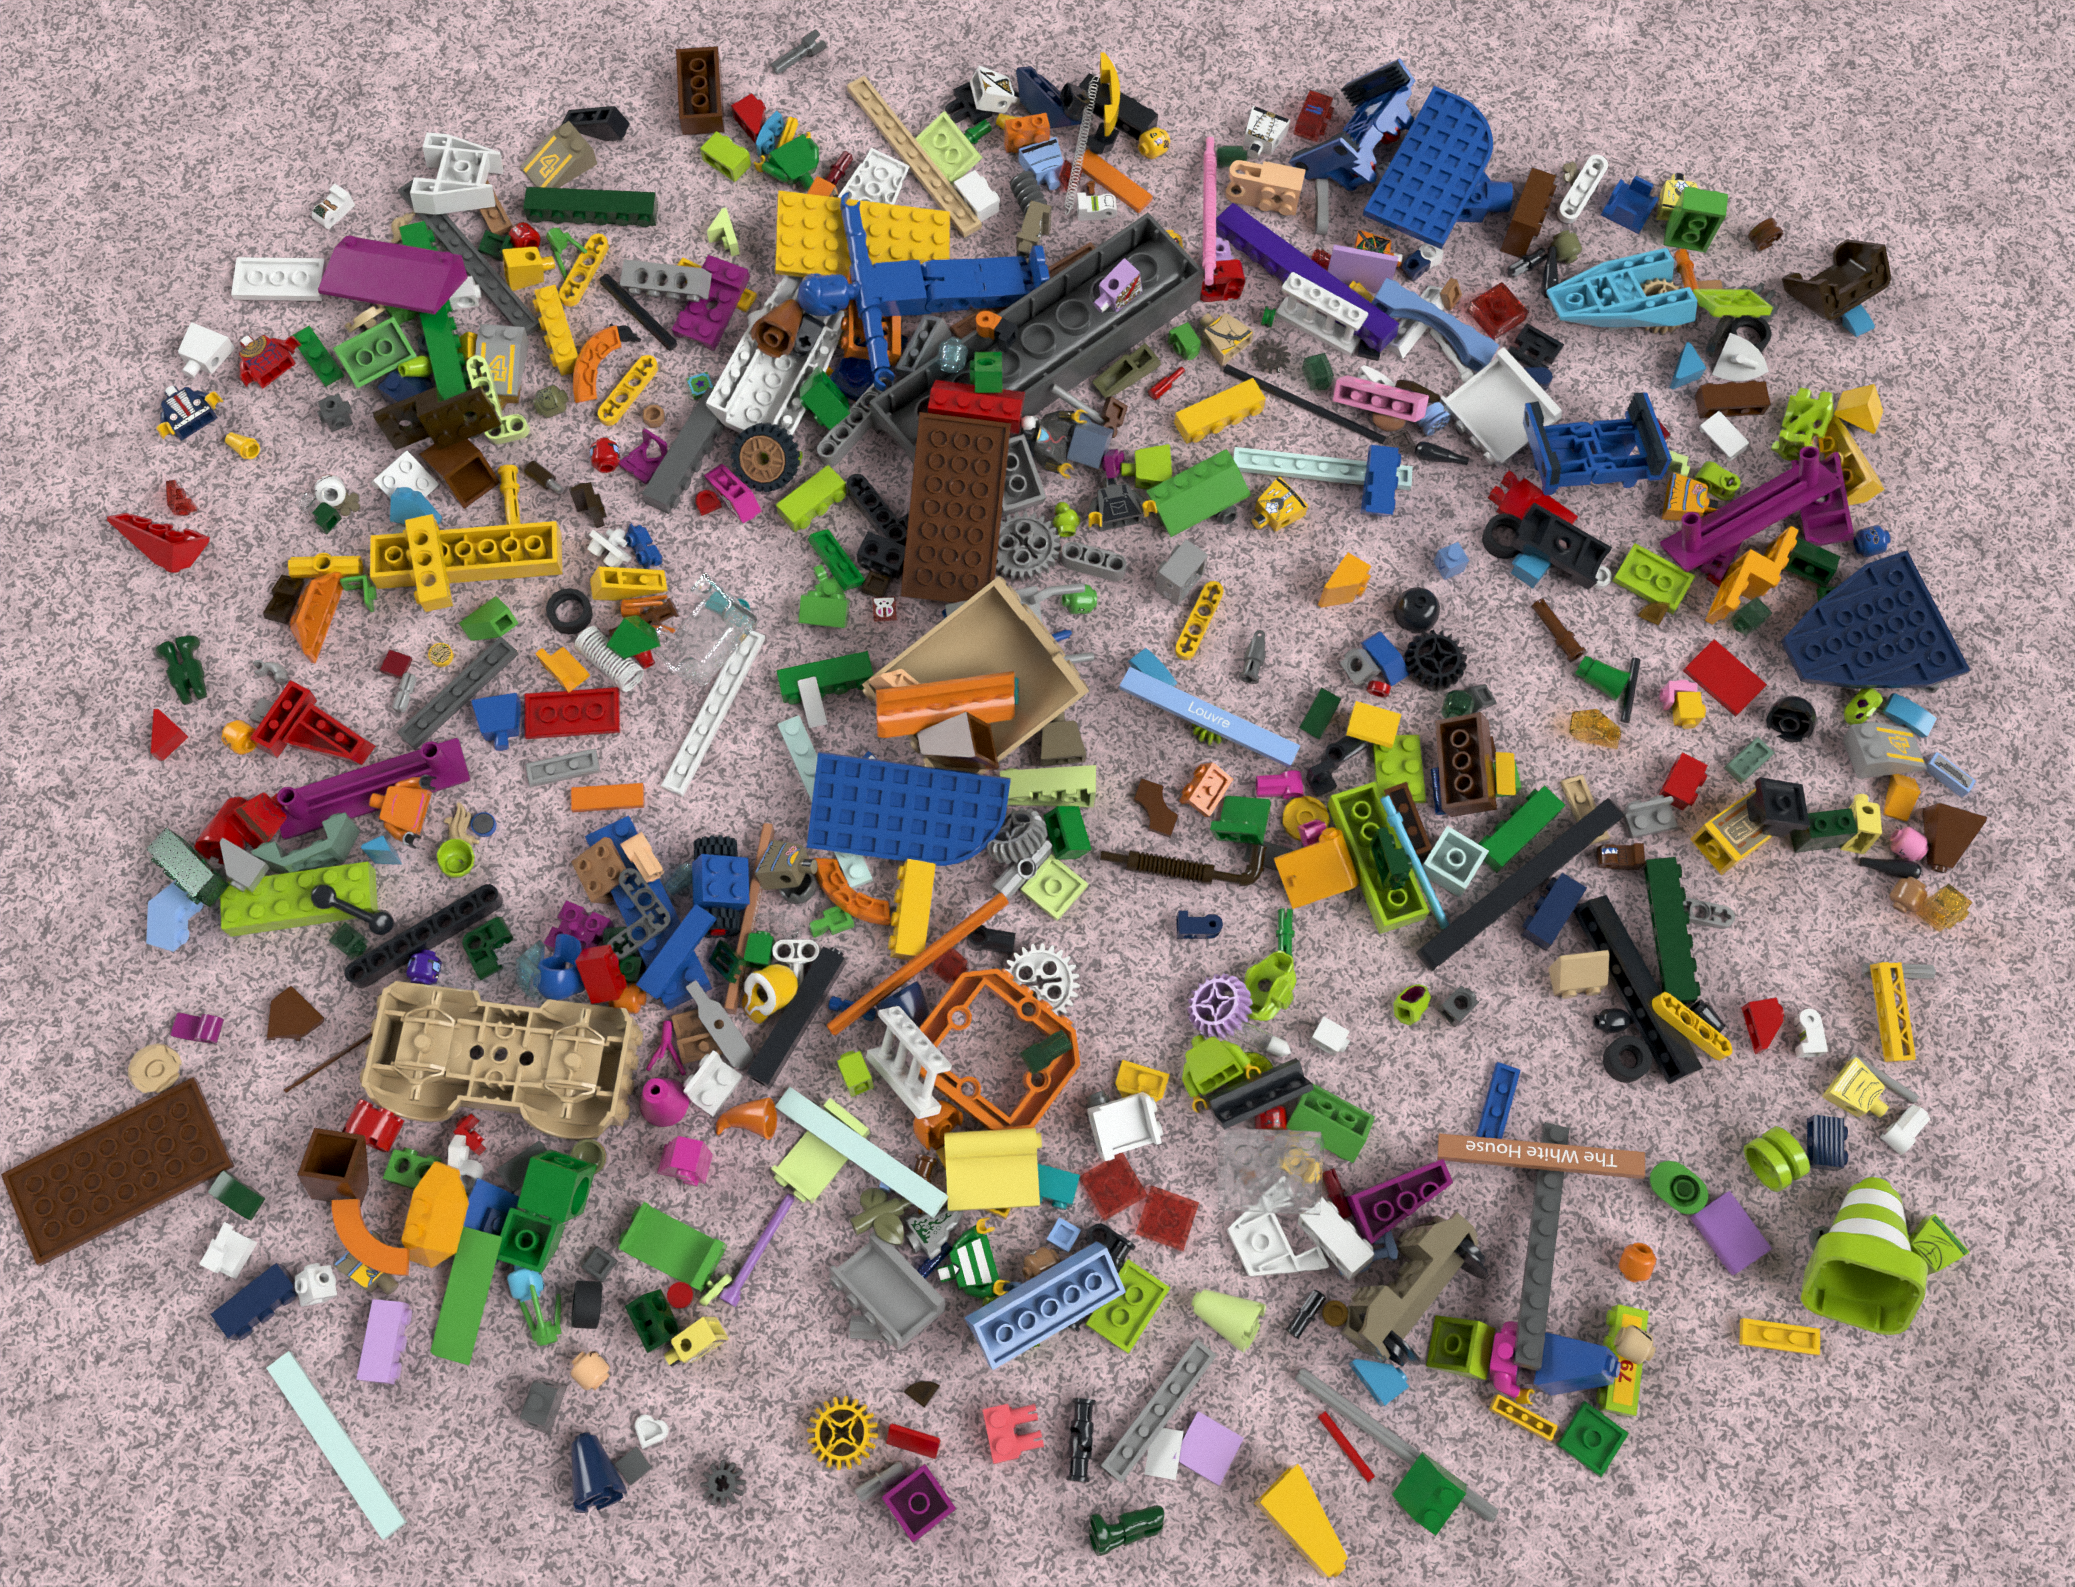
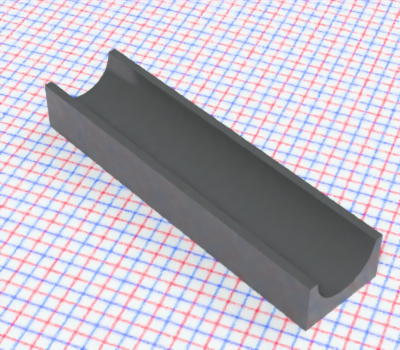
[869,213,1205,465]

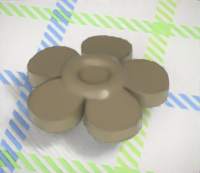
[1562,161,1580,186]
[334,492,360,516]

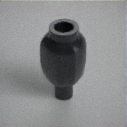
[1593,1008,1635,1033]

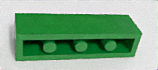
[776,651,873,705]
[1478,785,1565,873]

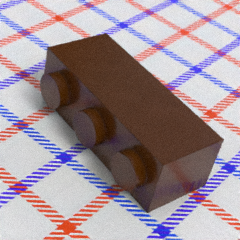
[1694,380,1771,419]
[1384,782,1432,855]

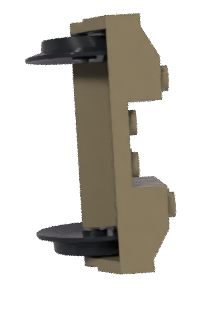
[1340,1212,1489,1366]

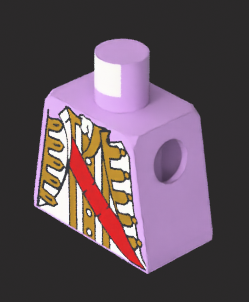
[1093,258,1142,313]

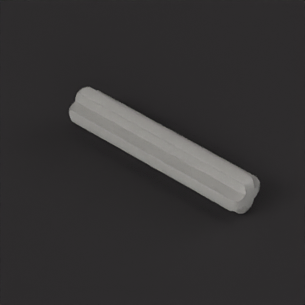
[1861,963,1936,979]

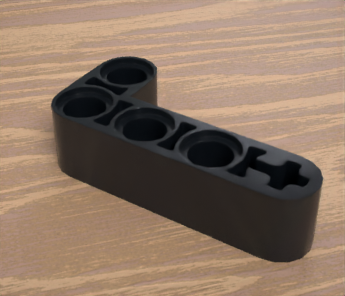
[847,474,909,546]

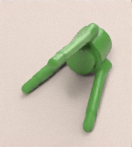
[546,228,587,280]
[518,1284,562,1347]

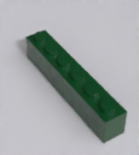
[523,187,658,227]
[1643,857,1701,1004]

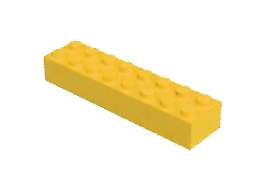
[370,521,563,589]

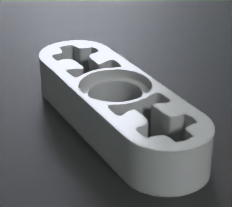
[1315,179,1329,235]
[1683,898,1735,929]

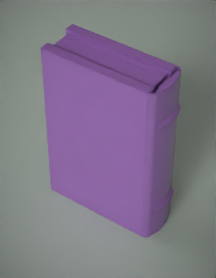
[1690,1191,1772,1276]

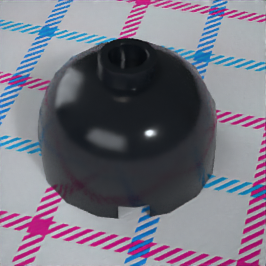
[1393,587,1440,634]
[1766,696,1817,743]

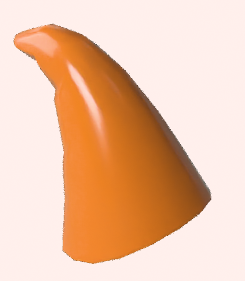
[716,1097,777,1140]

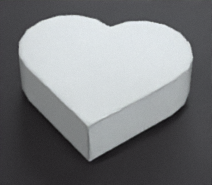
[635,1415,669,1449]

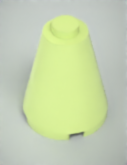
[1191,1289,1266,1353]

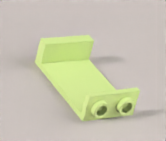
[771,1098,870,1204]

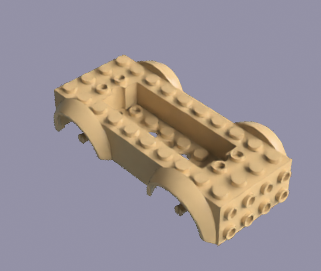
[360,981,643,1140]

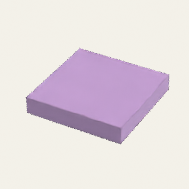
[1173,1411,1244,1486]

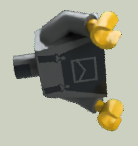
[1087,478,1157,532]

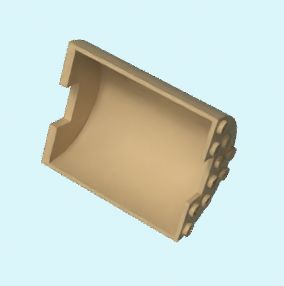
[862,576,1089,774]

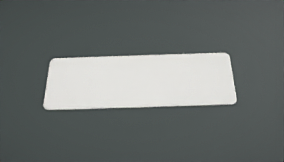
[798,677,827,728]

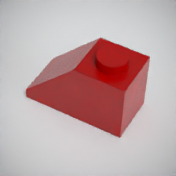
[731,93,766,144]
[1741,997,1784,1054]

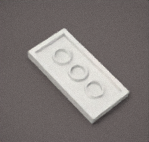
[231,257,327,301]

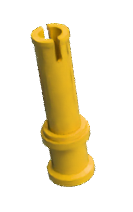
[497,465,521,525]

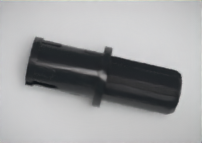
[1507,248,1547,278]
[1285,1290,1326,1340]

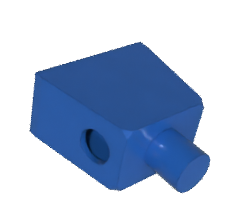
[471,693,521,751]

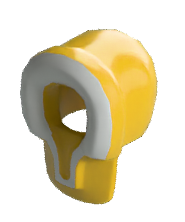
[742,964,798,1024]

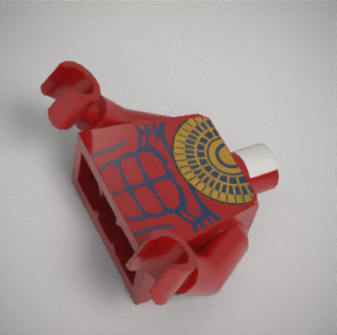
[239,335,302,389]

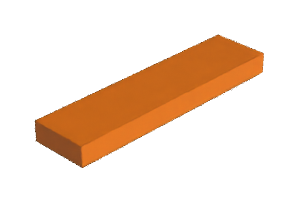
[1074,149,1153,213]

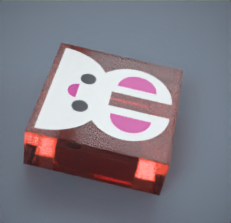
[872,596,897,622]

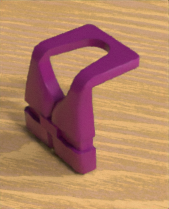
[619,428,668,484]

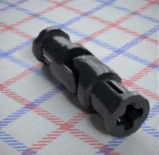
[1066,1398,1096,1482]

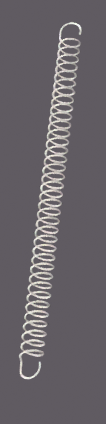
[1064,76,1099,215]

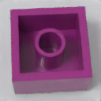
[882,1464,957,1543]

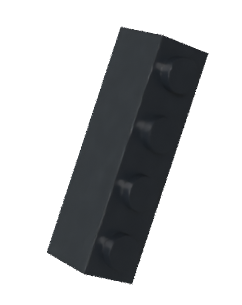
[1078,73,1158,141]

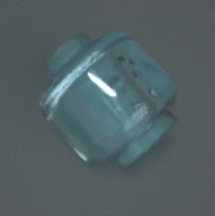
[936,337,968,373]

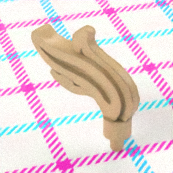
[391,212,416,244]
[444,803,480,846]

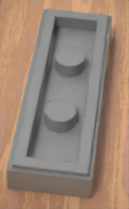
[525,748,601,788]

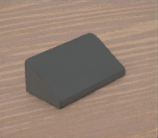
[496,1141,548,1193]

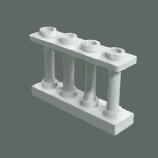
[1275,272,1368,357]
[866,1006,952,1119]

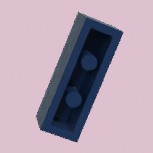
[1521,872,1587,951]
[210,1263,297,1341]

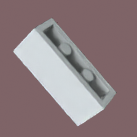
[1297,1197,1375,1281]

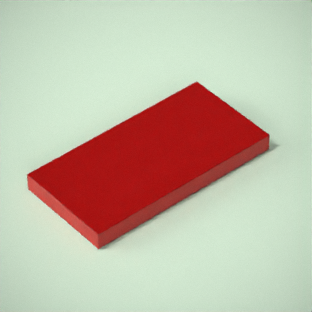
[524,687,620,739]

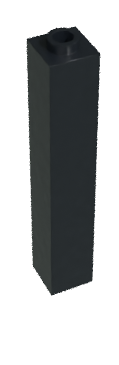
[747,946,846,1089]

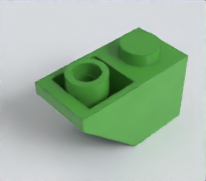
[458,596,519,641]

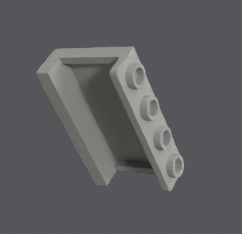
[829,1232,945,1350]

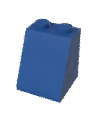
[1533,1332,1621,1396]

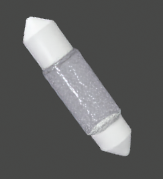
[1232,1022,1291,1057]

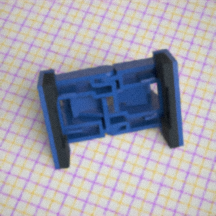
[1288,58,1416,191]
[1523,392,1672,495]

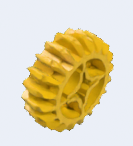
[807,1396,878,1470]

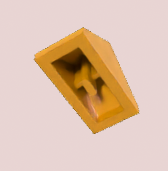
[1883,774,1921,822]

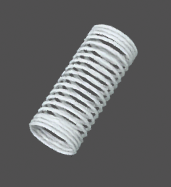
[574,626,644,692]

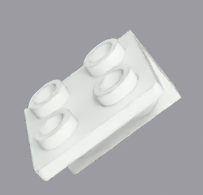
[370,451,439,499]
[683,1050,743,1117]

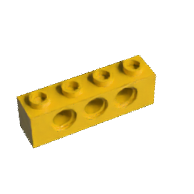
[403,514,453,612]

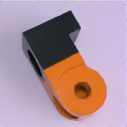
[976,311,1018,353]

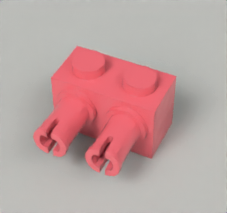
[982,1403,1044,1465]

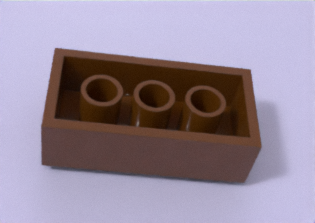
[676,46,725,135]
[1435,712,1497,817]

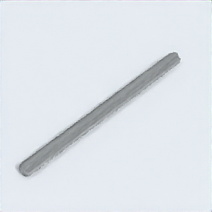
[1295,1368,1498,1522]

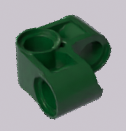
[462,917,513,981]

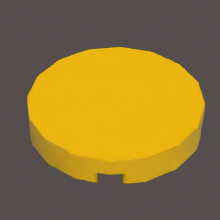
[1282,796,1330,842]

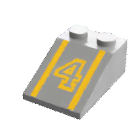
[475,324,529,396]
[1843,722,1927,779]

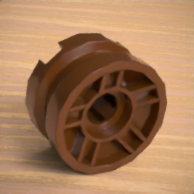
[1748,218,1784,252]

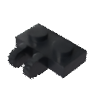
[945,82,992,125]

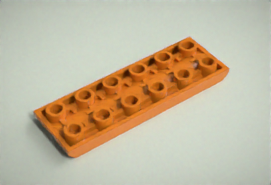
[876,671,1015,738]

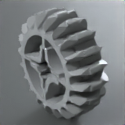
[985,808,1048,864]

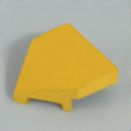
[1115,1059,1170,1102]

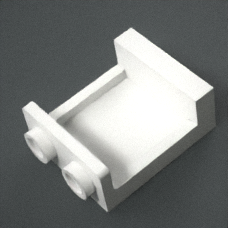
[1087,1092,1163,1161]

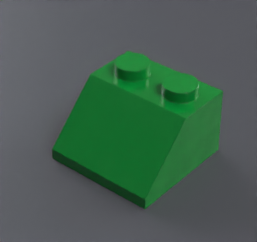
[799,366,850,430]
[497,1207,566,1273]
[1392,1452,1467,1536]

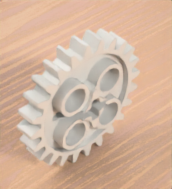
[1005,943,1080,1016]

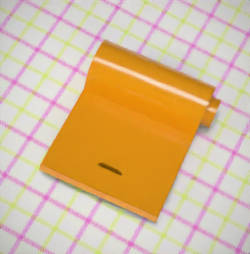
[1274,827,1360,909]

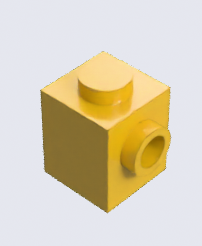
[1672,692,1706,729]

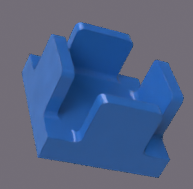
[1601,176,1659,234]

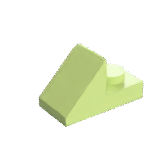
[707,208,740,256]

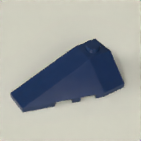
[377,370,435,405]

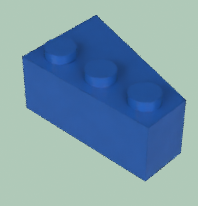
[1360,445,1401,517]

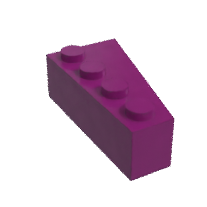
[1345,1159,1453,1244]

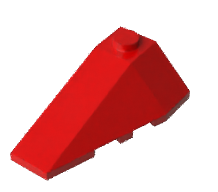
[107,513,210,573]

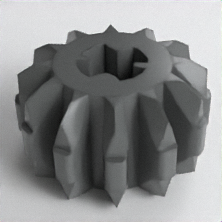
[700,1460,747,1508]

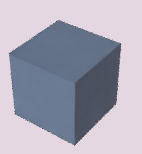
[1067,421,1114,469]

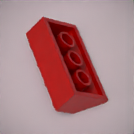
[928,380,1025,434]

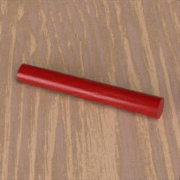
[1318,1411,1375,1483]

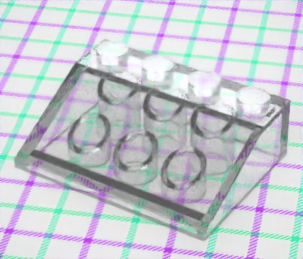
[1218,1128,1325,1215]

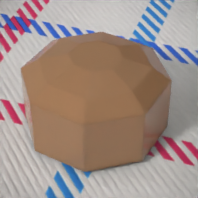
[643,405,665,428]

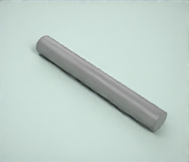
[1049,383,1105,425]
[1848,1053,1919,1104]

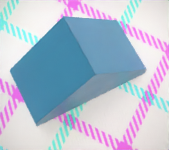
[1669,342,1706,389]

